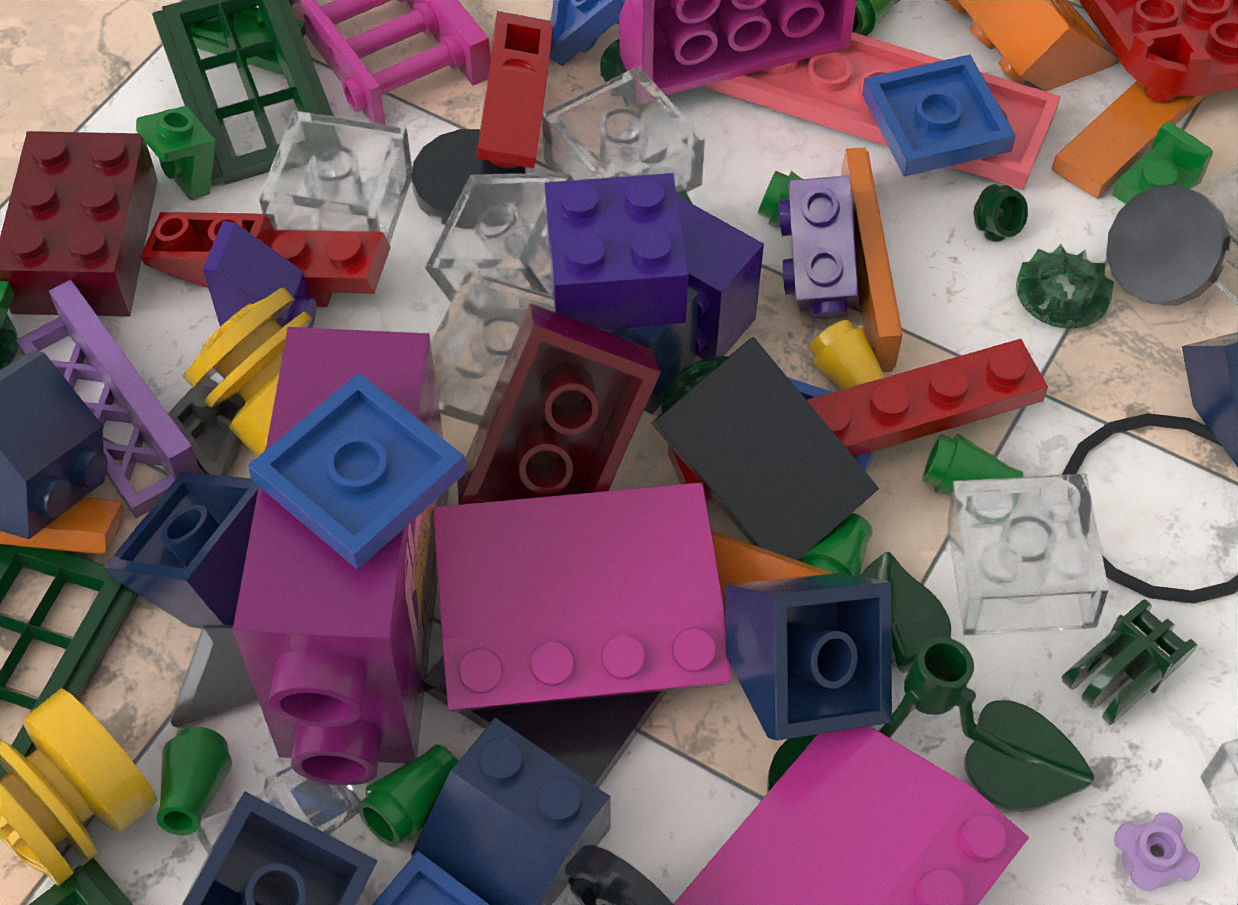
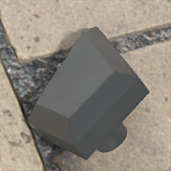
[168,378,246,476]
[170,625,257,727]

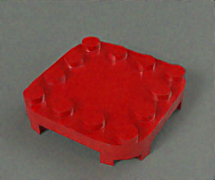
[1079,0,1238,102]

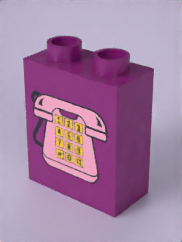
[233,327,449,786]

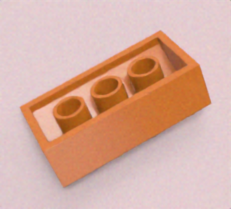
[946,0,1118,91]

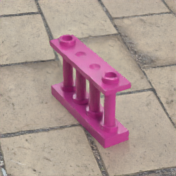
[289,0,490,129]

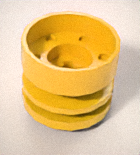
[182,287,313,457]
[0,688,158,887]

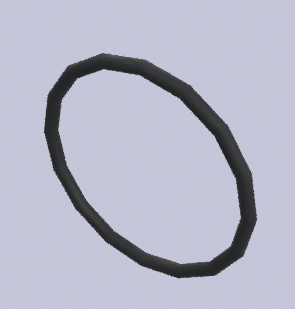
[1061,413,1238,604]

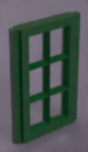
[152,0,344,185]
[0,544,139,779]

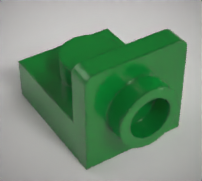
[136,105,216,199]
[1112,122,1213,204]

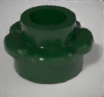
[973,184,1028,242]

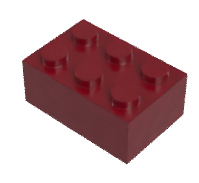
[0,131,158,317]
[457,303,661,505]

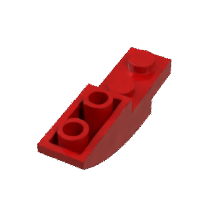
[476,11,552,169]
[140,212,391,307]

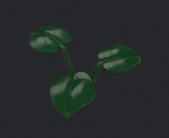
[767,552,1095,812]

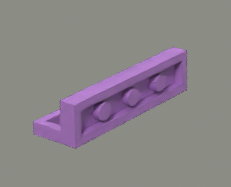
[16,280,201,519]

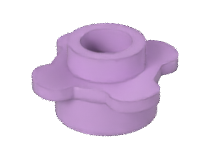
[1114,813,1200,892]

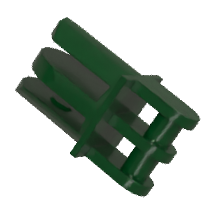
[1061,599,1198,725]

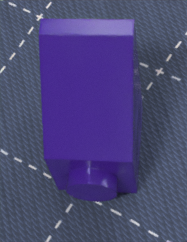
[203,221,316,328]

